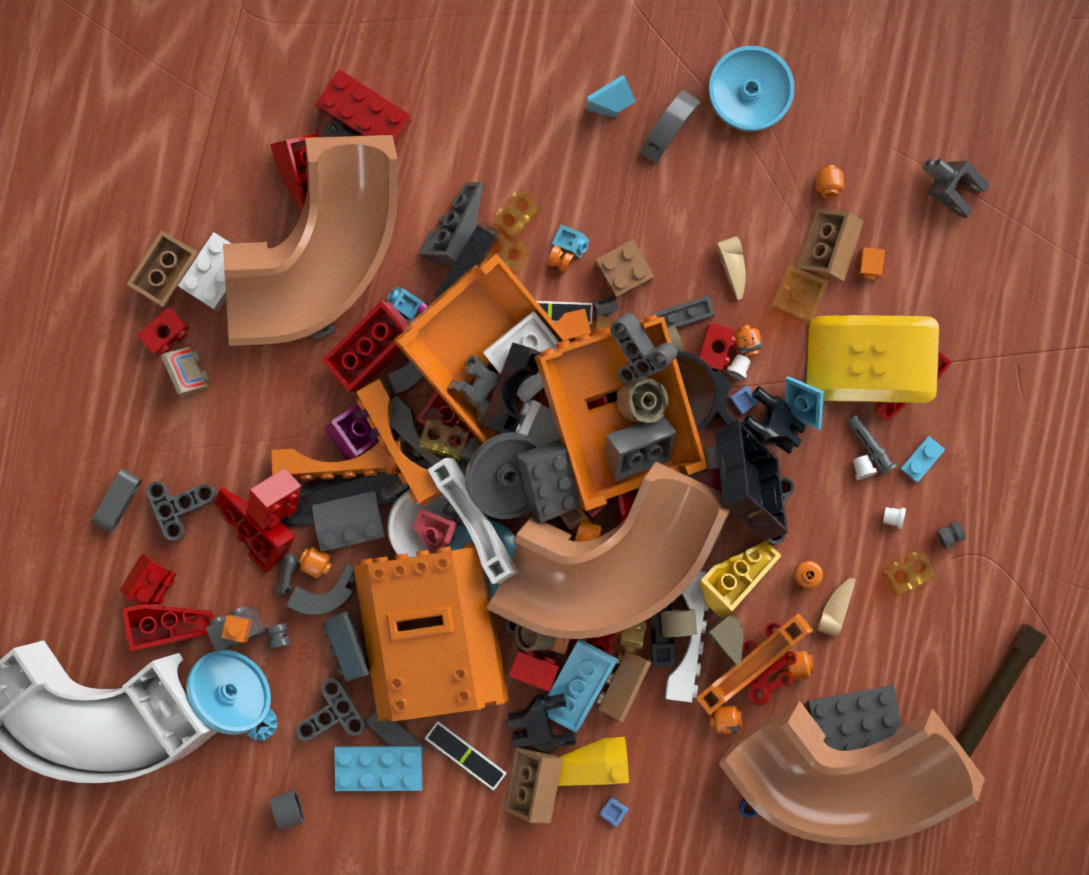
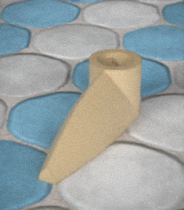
[716,236,746,300]
[817,578,856,638]

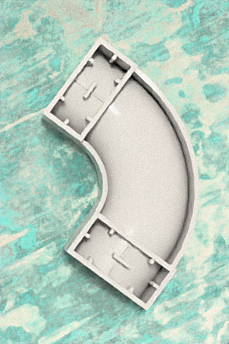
[0,641,218,783]

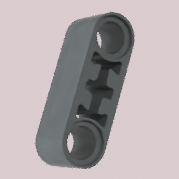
[92,469,142,533]

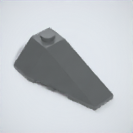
[419,182,483,268]

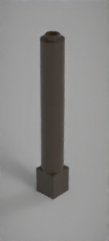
[956,624,1047,758]

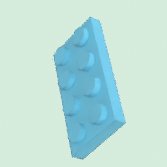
[547,639,617,733]
[334,746,423,791]

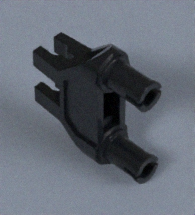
[742,386,806,454]
[507,693,577,753]

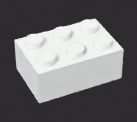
[178,232,231,312]

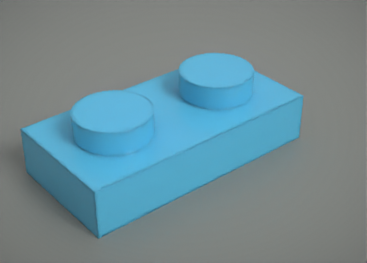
[900,436,945,483]

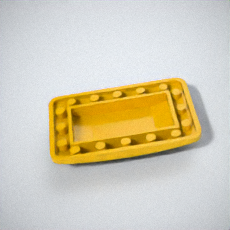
[807,315,939,403]

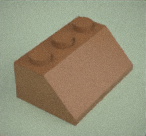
[797,208,864,281]
[127,230,198,307]
[596,649,651,722]
[504,747,563,823]

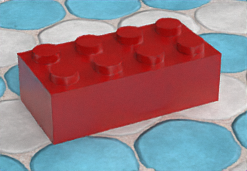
[315,69,412,145]
[322,301,409,392]

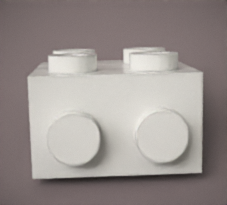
[516,400,559,446]

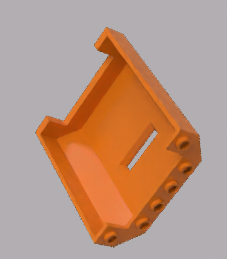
[394,254,571,444]
[535,314,708,511]
[353,542,509,722]

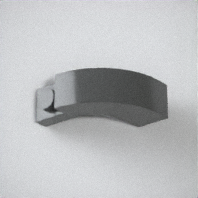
[639,89,701,164]
[388,318,424,396]
[286,564,355,615]

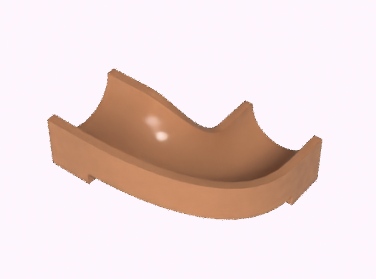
[223,135,398,346]
[487,462,730,639]
[719,701,985,845]

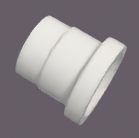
[726,355,751,381]
[853,455,877,480]
[883,507,906,529]

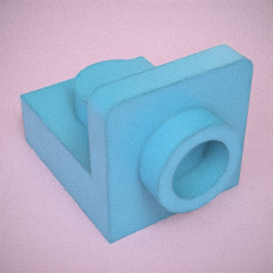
[552,225,589,258]
[387,287,423,320]

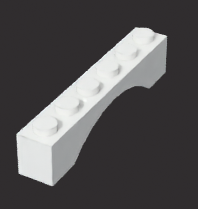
[428,458,519,584]
[665,571,709,702]

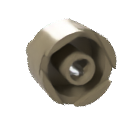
[617,379,669,423]

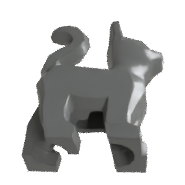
[447,355,520,422]

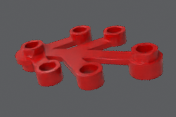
[743,622,798,706]

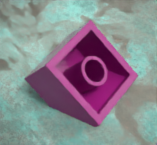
[323,404,380,461]

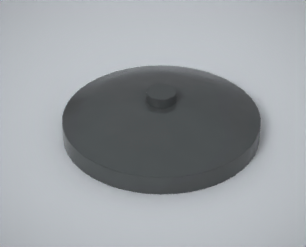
[465,432,541,519]

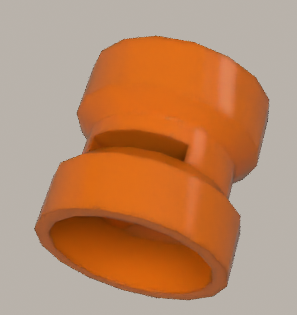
[546,245,574,273]

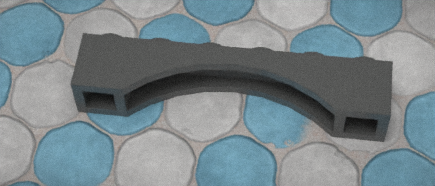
[390,396,467,478]

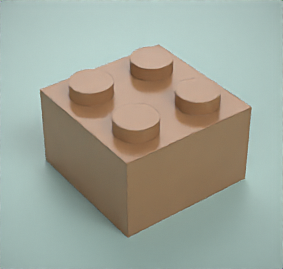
[595,239,654,300]

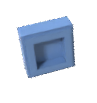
[729,385,759,415]
[599,796,629,827]

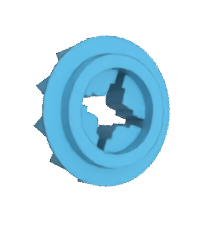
[246,708,278,740]

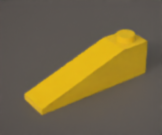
[699,541,781,619]
[558,737,629,786]

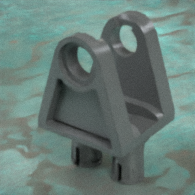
[922,158,989,218]

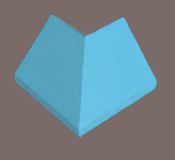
[586,75,636,118]
[785,376,824,430]

